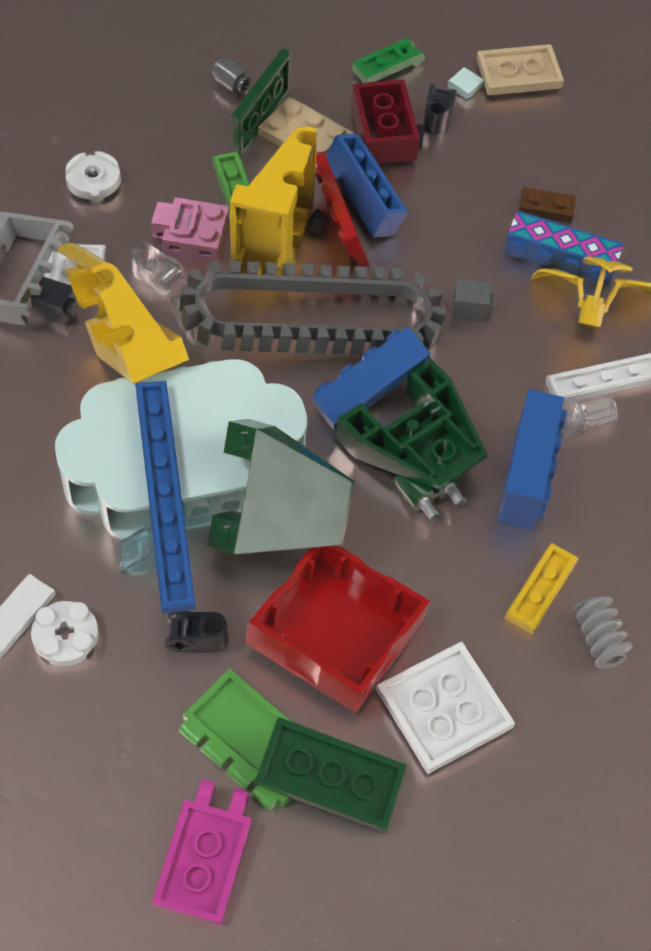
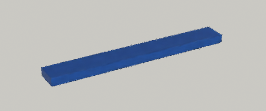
[135,381,196,614]

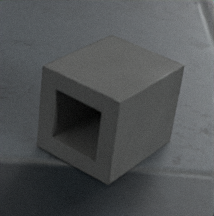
[452,278,495,322]

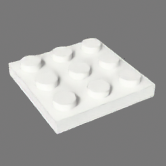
[376,641,515,774]

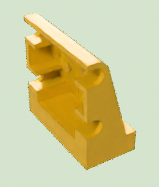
[230,126,318,276]
[57,243,189,384]

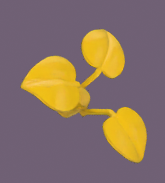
[531,257,651,327]

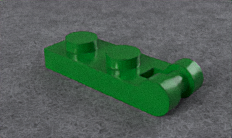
[352,38,425,83]

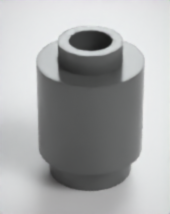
[212,58,251,94]

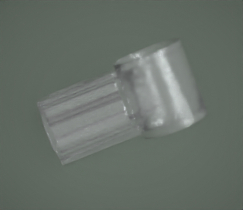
[561,396,618,438]

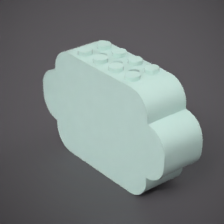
[55,359,307,540]

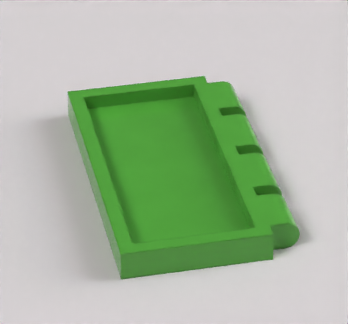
[179,668,291,811]

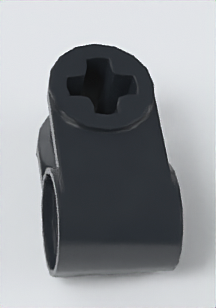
[423,84,457,134]
[165,611,229,652]

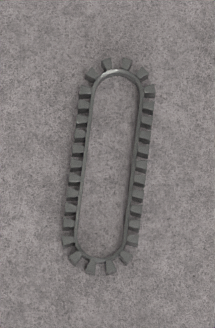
[179,261,446,355]

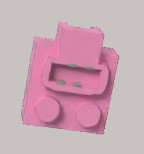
[151,197,229,262]

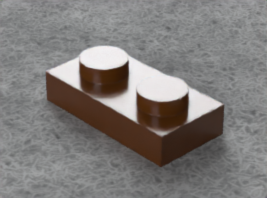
[518,187,576,223]

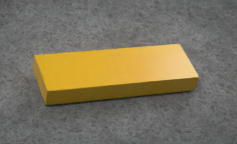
[505,543,578,634]

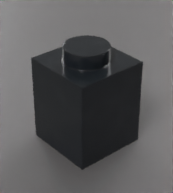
[30,276,79,326]

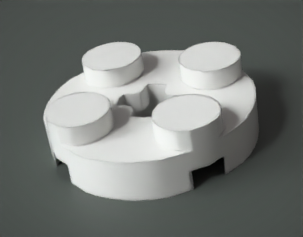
[65,151,121,203]
[31,601,99,667]

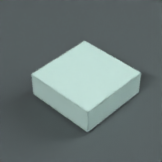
[448,67,484,100]

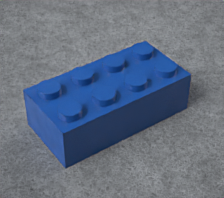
[497,389,567,531]

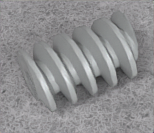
[573,596,633,669]

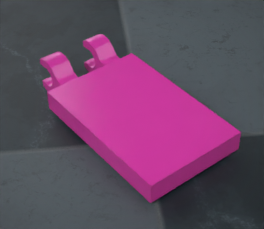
[152,779,252,925]

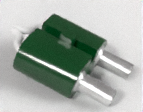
[394,474,466,521]

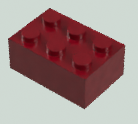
[351,79,420,164]

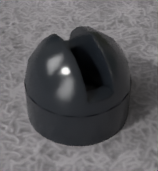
[306,208,330,233]

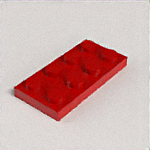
[315,151,370,267]

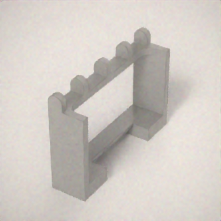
[0,211,74,326]

